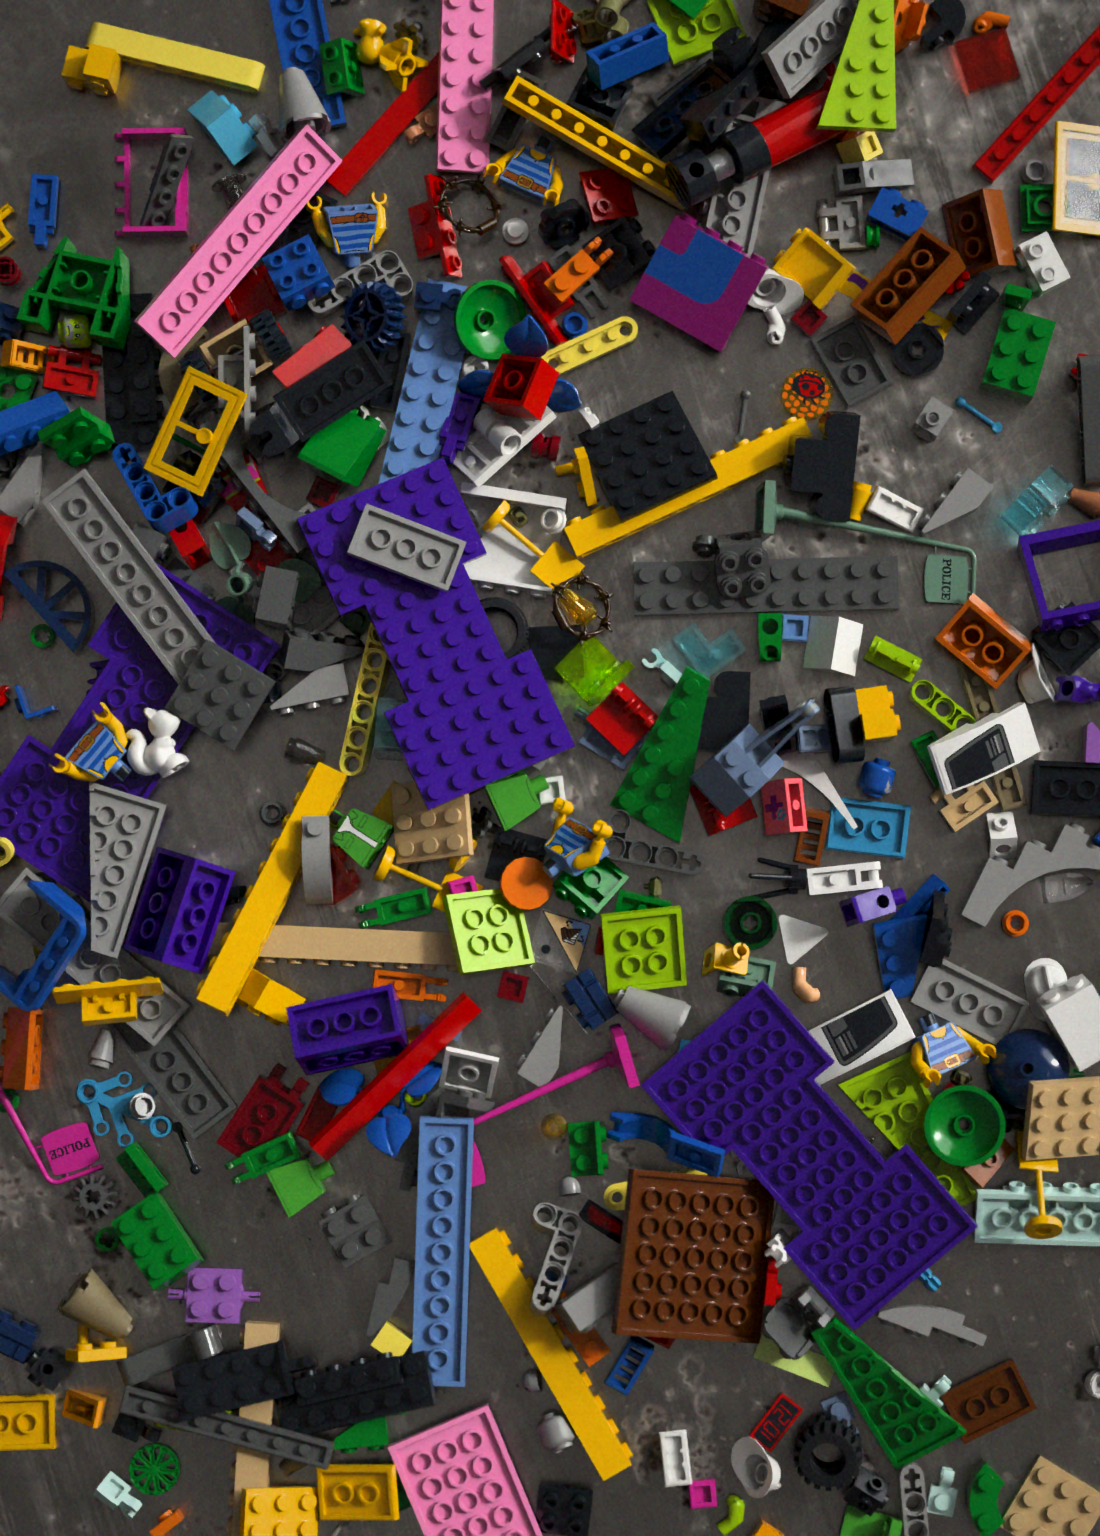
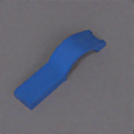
[606,1112,725,1177]

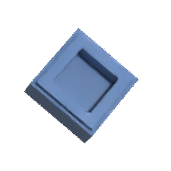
[782,614,809,643]

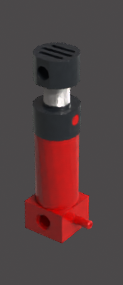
[665,61,862,208]

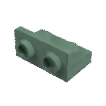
[716,956,776,997]

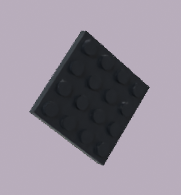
[577,390,718,523]

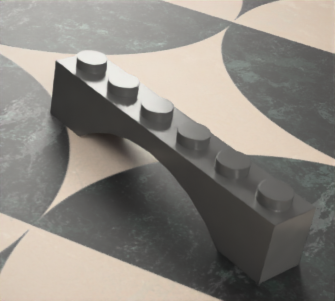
[199,410,309,558]

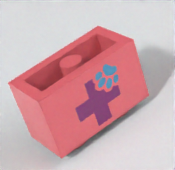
[761,778,808,836]

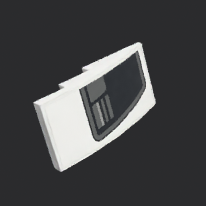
[927,702,1040,795]
[808,989,916,1085]

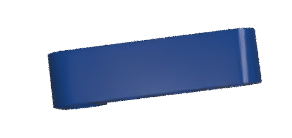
[112,443,198,534]

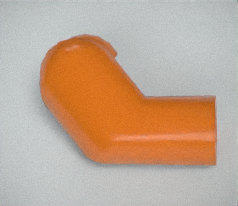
[972,11,1010,34]

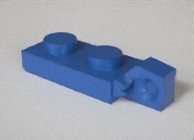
[28,174,59,249]

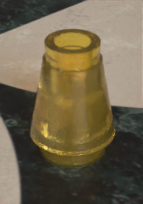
[559,588,598,627]
[541,1113,568,1140]

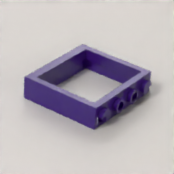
[1017,520,1100,632]

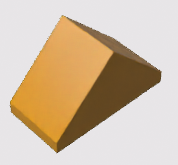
[62,1389,108,1428]

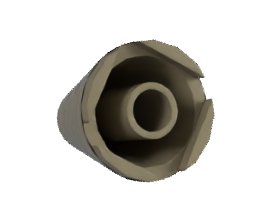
[56,1268,133,1340]

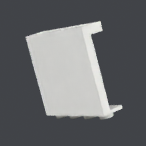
[460,482,567,598]

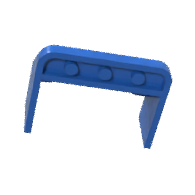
[0,881,87,1011]

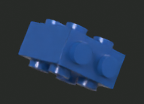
[262,234,335,311]

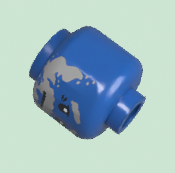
[858,757,896,798]

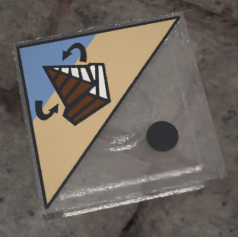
[531,909,593,975]

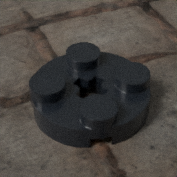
[538,198,590,249]
[891,323,944,377]

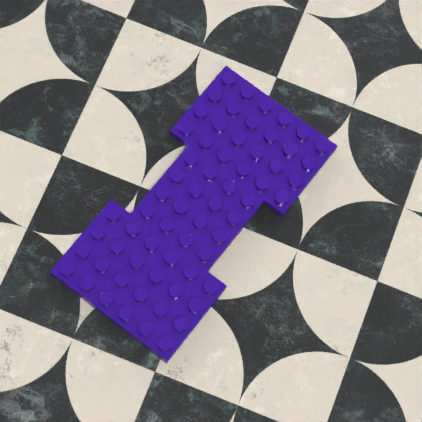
[297,458,575,811]
[0,562,281,903]
[641,980,978,1330]

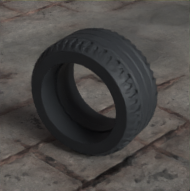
[480,597,529,659]

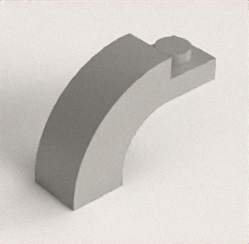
[301,816,333,905]

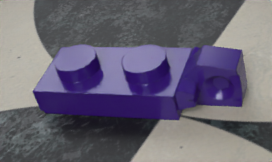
[439,392,482,464]

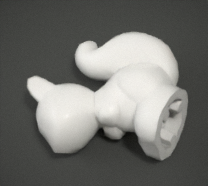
[126,708,190,778]

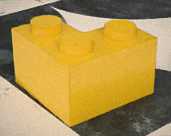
[61,43,123,96]
[855,685,901,744]
[236,968,306,1026]

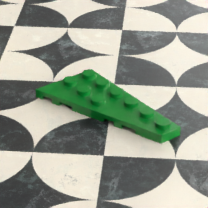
[610,666,710,843]

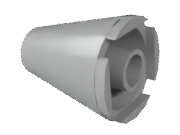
[279,67,331,141]
[613,986,691,1051]

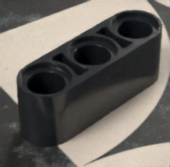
[823,686,865,764]

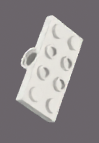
[453,406,556,488]

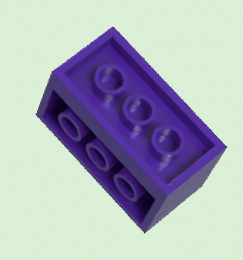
[123,846,236,974]
[286,984,409,1076]

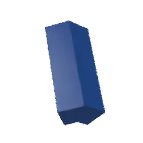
[888,874,950,921]

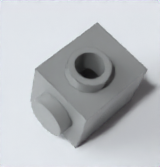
[912,396,954,441]

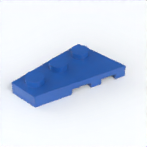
[873,914,927,999]

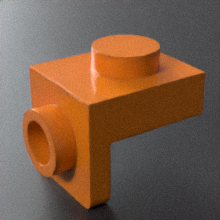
[149,1508,185,1536]

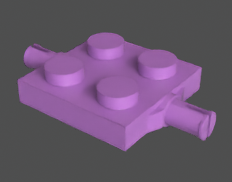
[168,1268,260,1324]

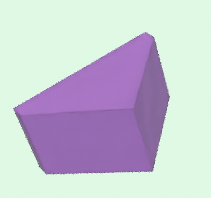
[1081,721,1100,763]

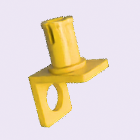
[702,942,750,976]

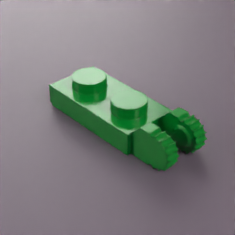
[355,887,433,929]
[224,1131,302,1185]

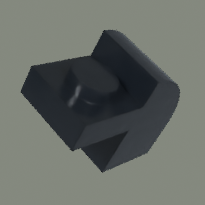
[919,0,966,52]
[759,694,797,756]

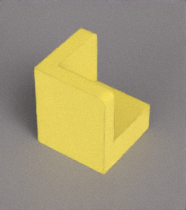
[836,131,883,164]
[371,1320,413,1356]

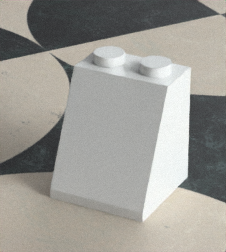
[1036,974,1100,1072]

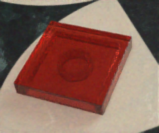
[954,27,1020,93]

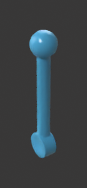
[956,396,1002,433]

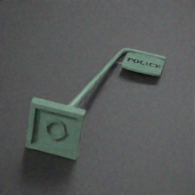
[754,480,977,604]

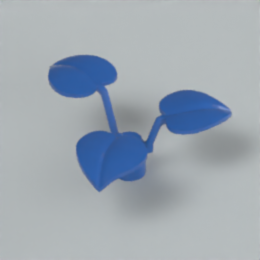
[458,315,582,412]
[319,1061,442,1158]

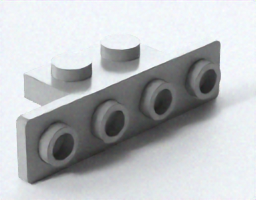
[218,326,256,436]

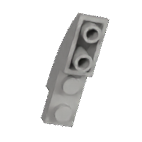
[875,1304,987,1348]

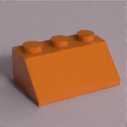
[935,593,1033,689]
[0,1007,44,1090]

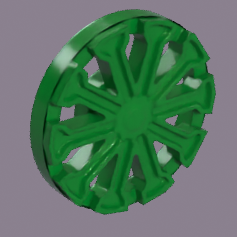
[129,1443,180,1496]

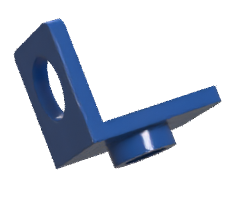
[14,685,58,722]

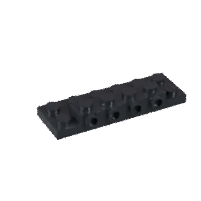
[102,293,164,453]
[275,1350,437,1435]

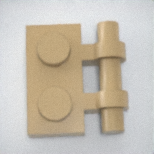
[929,781,999,832]

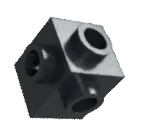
[25,1348,70,1391]
[843,1466,890,1516]

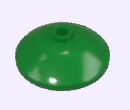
[454,280,527,360]
[924,1085,1006,1167]

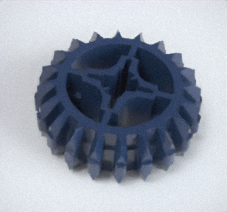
[339,281,407,353]

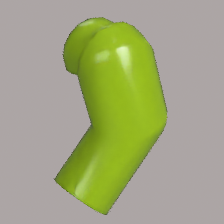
[716,1495,745,1536]

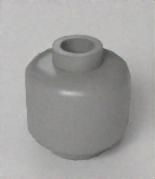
[537,1411,577,1454]

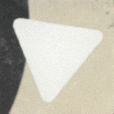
[779,915,828,964]

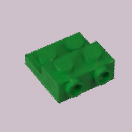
[37,406,115,467]
[553,857,629,920]

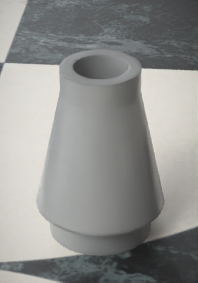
[87,1029,114,1070]

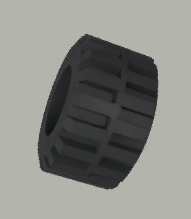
[794,1415,862,1491]

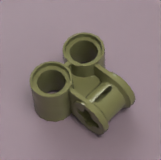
[573,0,629,44]

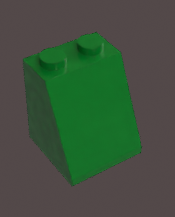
[298,408,387,487]

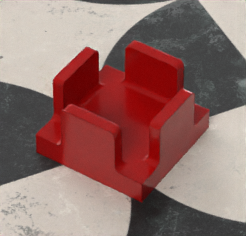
[224,264,287,329]

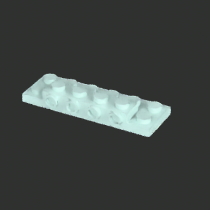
[973,1181,1100,1247]

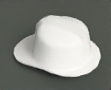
[748,269,804,315]
[1018,643,1057,704]
[1024,958,1067,1022]
[731,1437,781,1499]

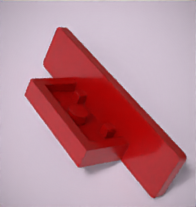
[407,174,462,279]
[499,255,575,345]

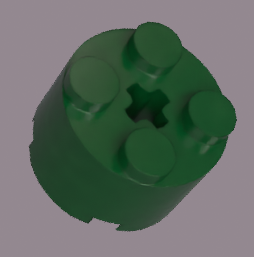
[722,896,778,950]

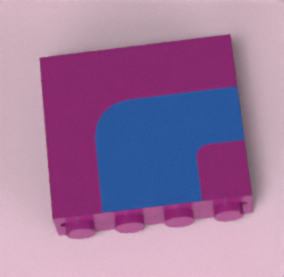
[629,213,770,352]

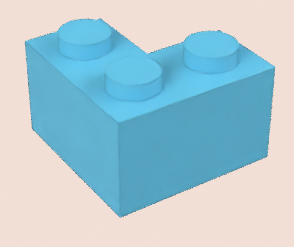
[187,90,258,165]

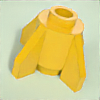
[378,37,429,91]

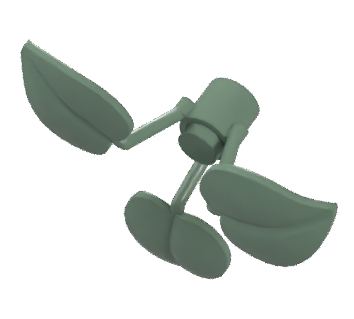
[209,521,322,626]

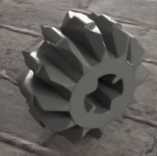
[71,1173,118,1219]

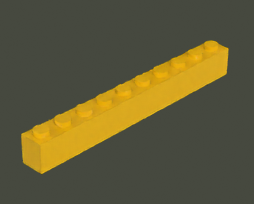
[564,417,812,560]
[195,762,349,1017]
[470,1227,633,1481]

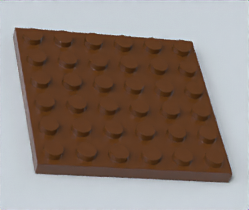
[611,1168,775,1344]

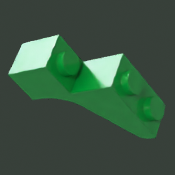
[334,1412,408,1453]

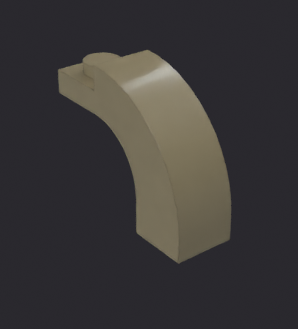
[159,326,210,420]

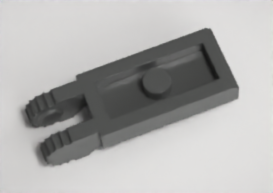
[546,244,609,318]

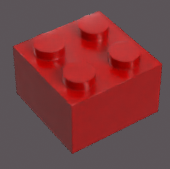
[483,353,559,420]

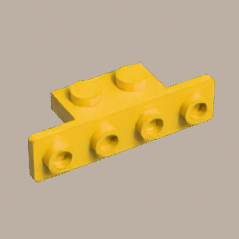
[52,976,163,1026]

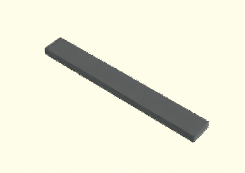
[119,1385,335,1470]

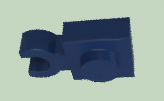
[414,282,461,313]

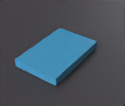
[825,797,911,859]

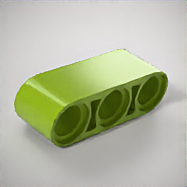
[909,680,976,733]

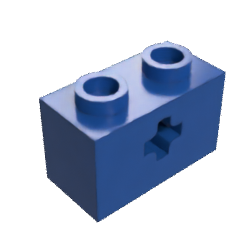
[865,187,929,242]

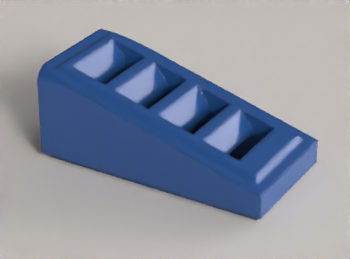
[604,1336,654,1396]

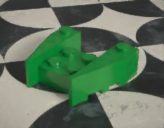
[16,237,131,350]

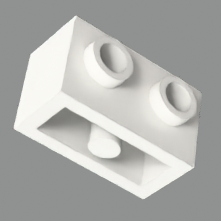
[1015,231,1071,297]

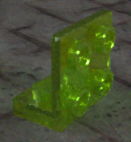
[555,637,635,706]

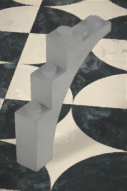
[958,823,1100,928]

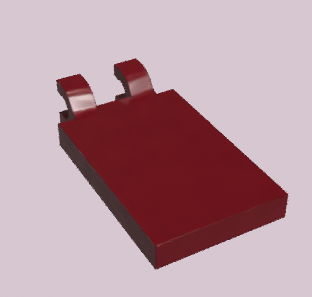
[216,1062,309,1157]

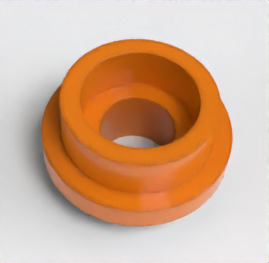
[1002,910,1029,937]

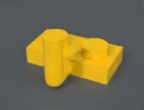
[555,446,598,506]
[65,1324,127,1362]

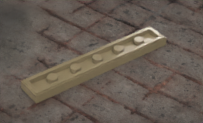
[955,659,1028,812]

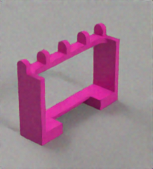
[114,127,189,238]

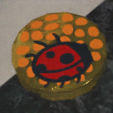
[781,368,833,421]

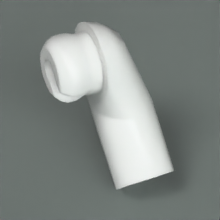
[763,305,786,345]

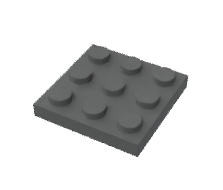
[165,639,276,750]

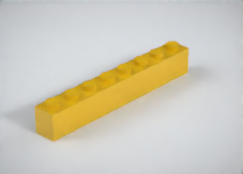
[501,76,686,211]

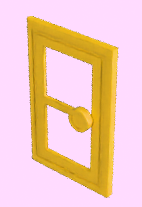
[143,366,248,497]

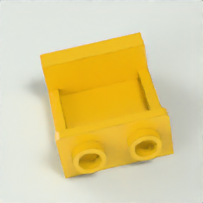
[772,227,856,309]

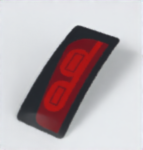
[578,1199,623,1244]

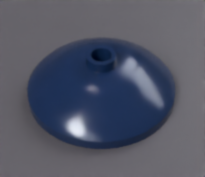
[988,1029,1069,1110]

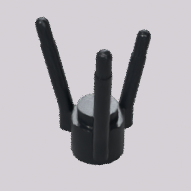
[748,857,807,899]

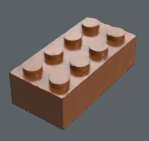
[850,227,966,345]

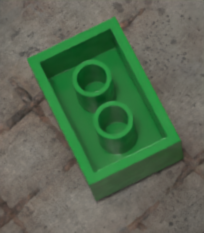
[979,307,1056,403]
[110,1192,204,1292]

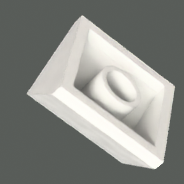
[802,616,863,677]
[439,1046,500,1098]

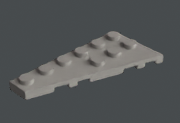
[89,781,167,959]

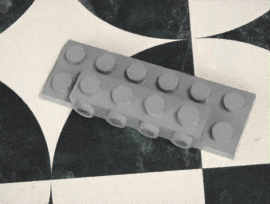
[697,118,770,256]

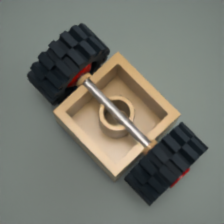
[179,308,292,402]

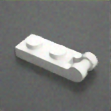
[806,861,883,896]

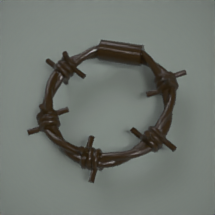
[433,175,506,237]
[551,569,614,646]

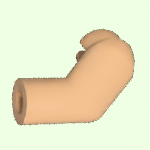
[792,967,820,1003]

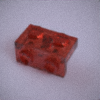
[330,843,361,906]

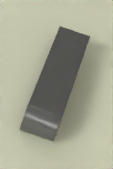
[1077,355,1100,486]

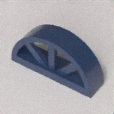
[3,560,95,655]

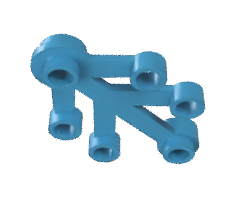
[75,1071,172,1147]

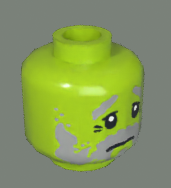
[58,314,93,349]

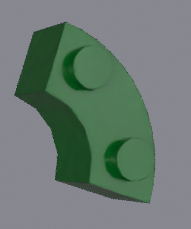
[966,1459,1005,1536]

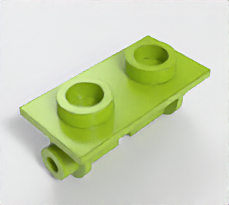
[864,635,923,683]

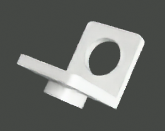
[986,812,1018,859]

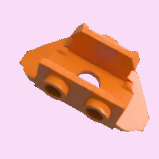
[894,0,930,53]

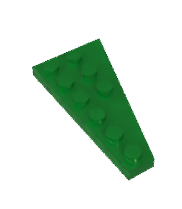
[811,1317,966,1470]

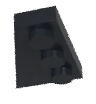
[281,191,339,248]

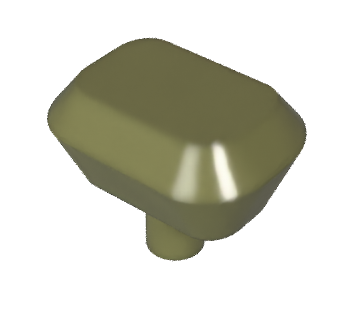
[508,506,529,528]
[644,876,662,898]
[950,1069,972,1086]

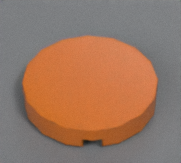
[499,857,553,911]

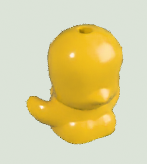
[353,19,387,65]

